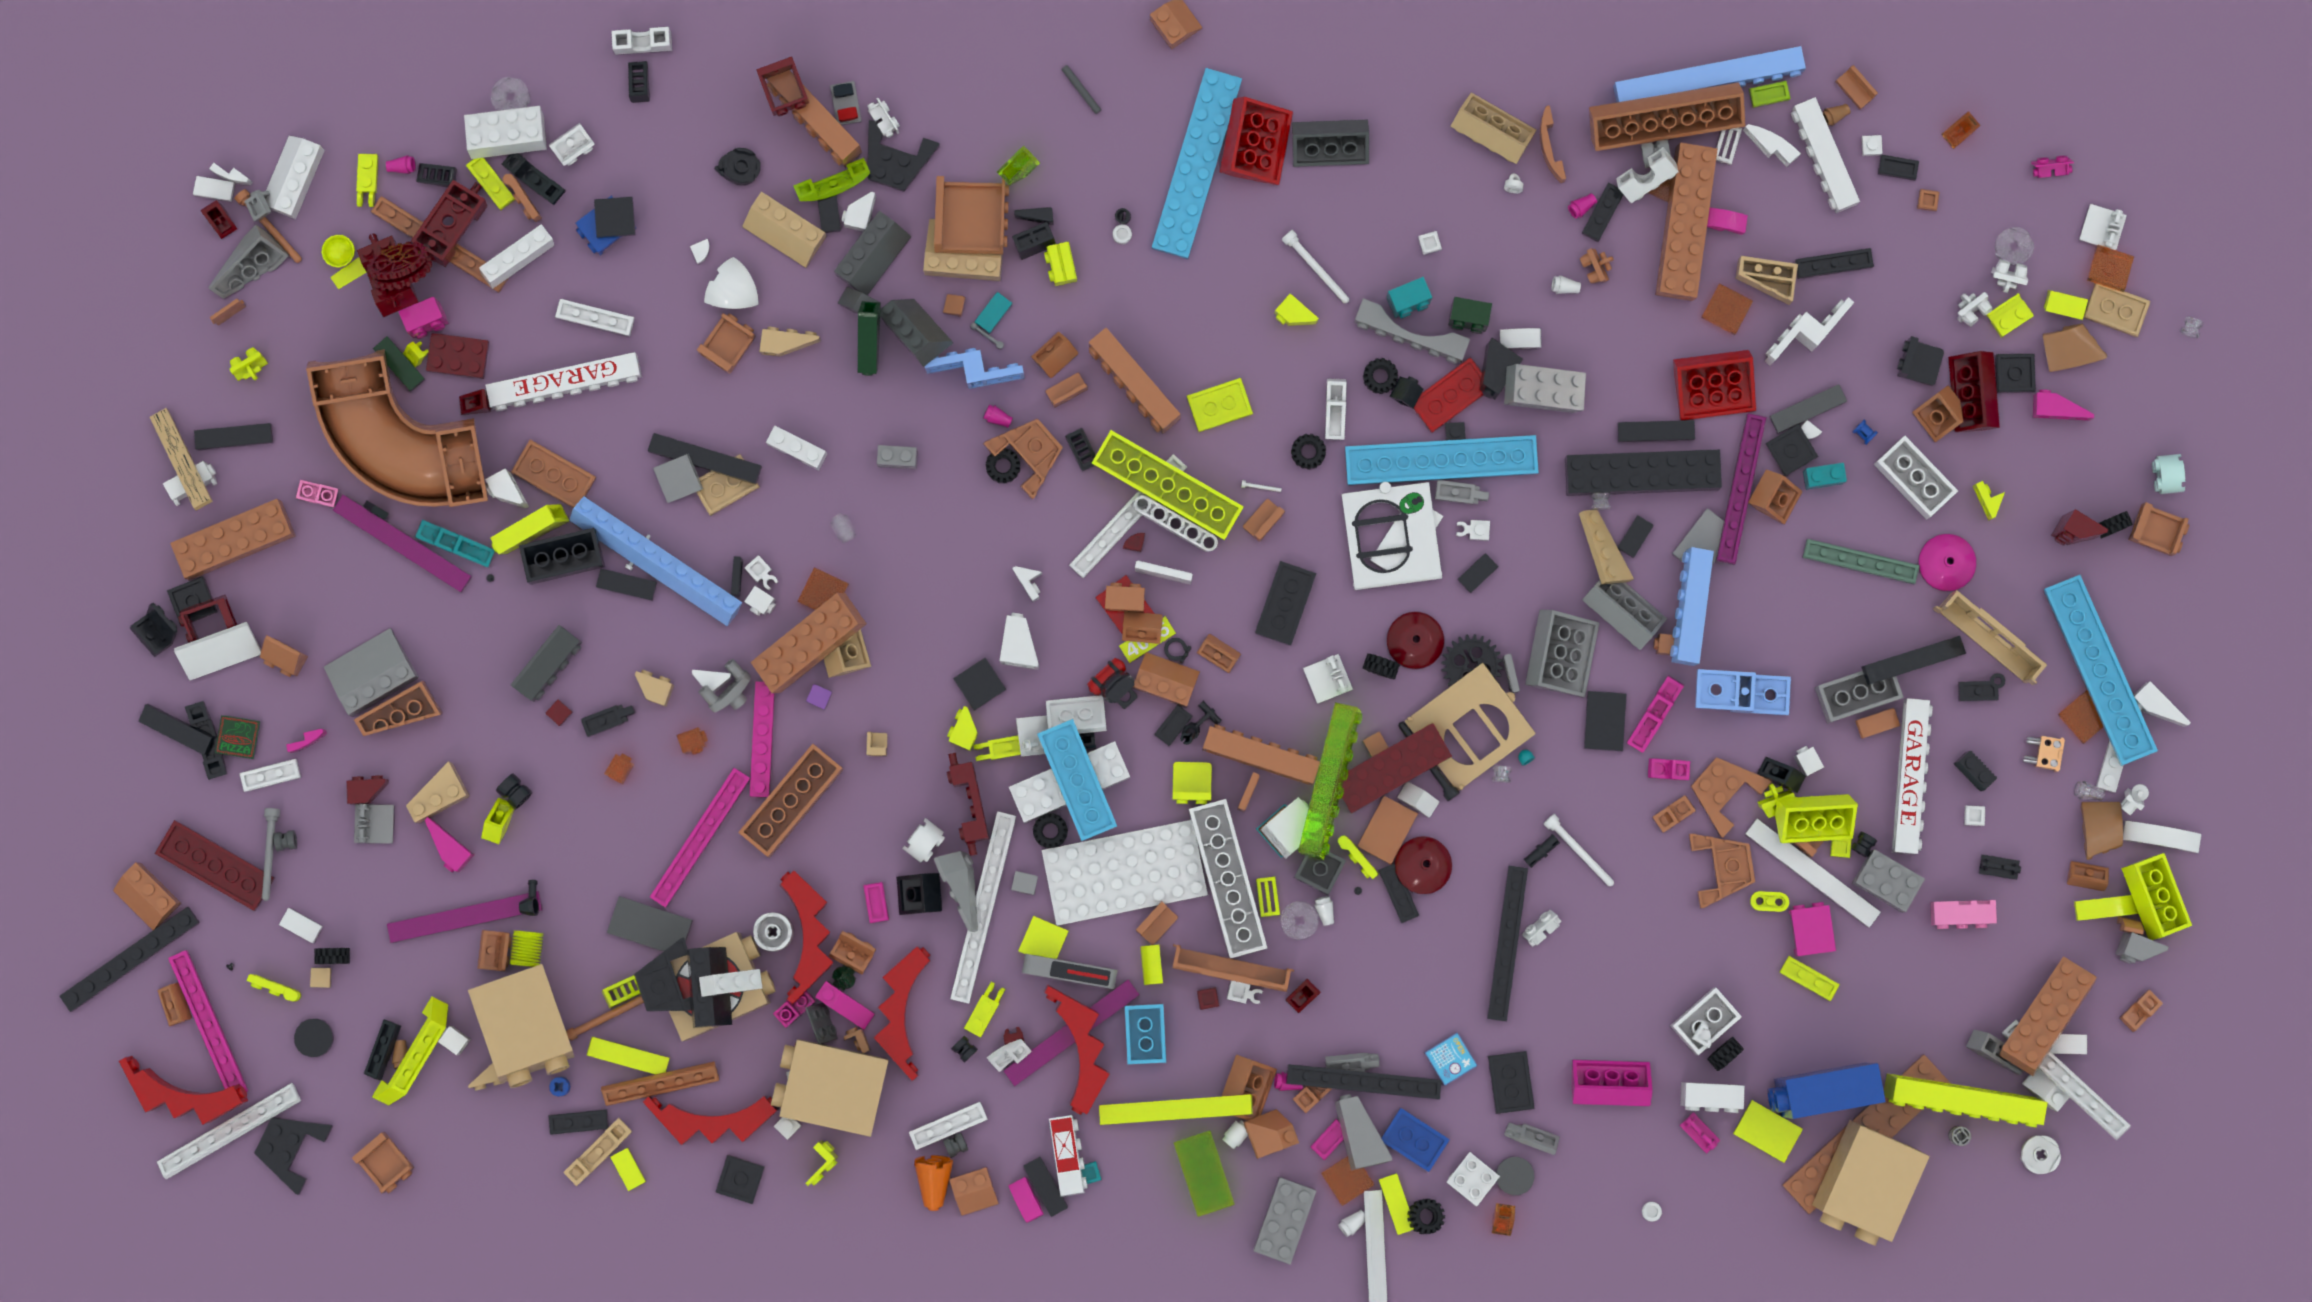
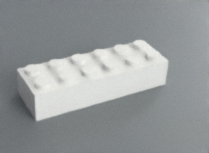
[1009,741,1130,824]

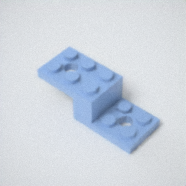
[925,348,1025,389]
[1695,669,1791,716]

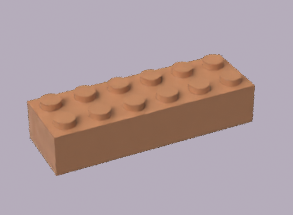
[766,70,862,168]
[1089,328,1181,434]
[170,499,296,581]
[751,593,867,693]
[1202,724,1320,786]
[738,744,844,858]
[1999,956,2097,1076]

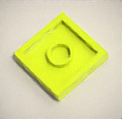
[1018,916,1069,959]

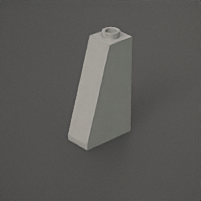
[1335,1094,1392,1171]

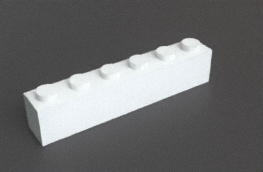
[1791,97,1860,213]

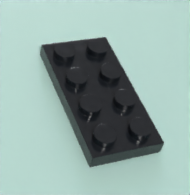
[1255,561,1317,646]

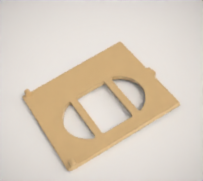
[1405,663,1536,790]

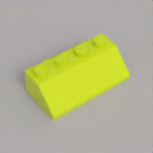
[1775,794,1858,843]

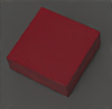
[545,699,573,726]
[1197,987,1219,1010]

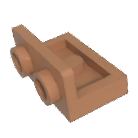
[477,930,511,971]
[829,931,876,975]

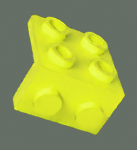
[1172,762,1212,805]
[805,1140,838,1186]

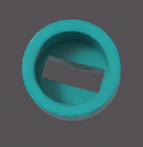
[1518,749,1535,766]

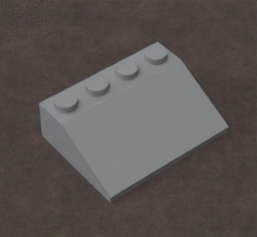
[1525,610,1599,697]
[324,628,419,716]

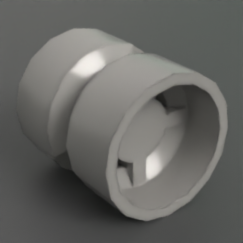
[1641,139,1671,168]

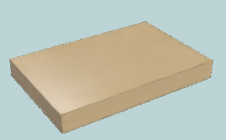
[2083,281,2151,337]
[696,454,760,516]

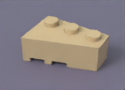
[1735,256,1798,305]
[406,761,470,824]

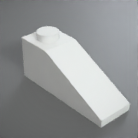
[2134,681,2191,727]

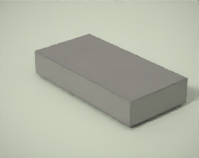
[1502,654,1520,693]

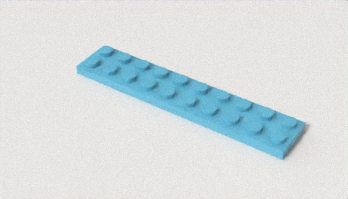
[1152,68,1242,259]
[1345,435,1539,485]
[2044,575,2158,766]

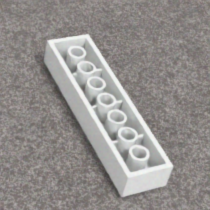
[1189,799,1267,959]

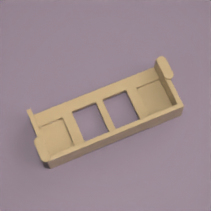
[1933,590,2047,685]

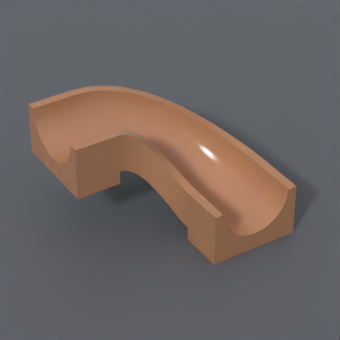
[306,349,488,507]

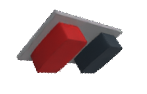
[830,81,862,125]

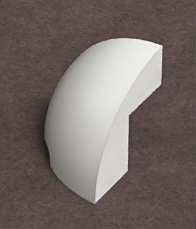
[704,257,758,309]

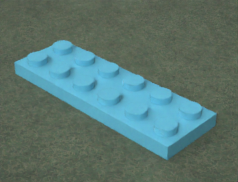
[1037,719,1117,841]

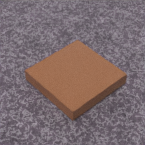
[1237,772,1260,812]

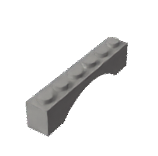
[1354,298,1470,364]

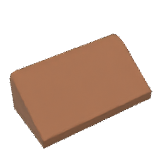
[1197,634,1241,673]
[2067,861,2109,891]
[157,983,192,1027]

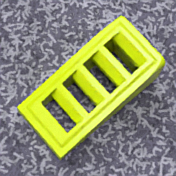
[602,975,640,1008]

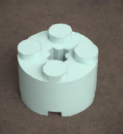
[2152,454,2185,494]

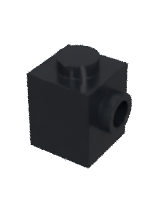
[1390,376,1424,409]

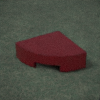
[1123,533,1145,552]

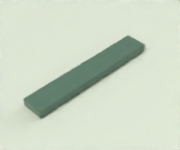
[1802,539,1920,584]

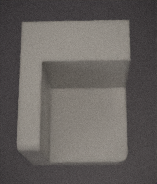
[1011,871,1038,895]

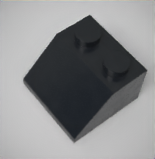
[896,873,942,915]

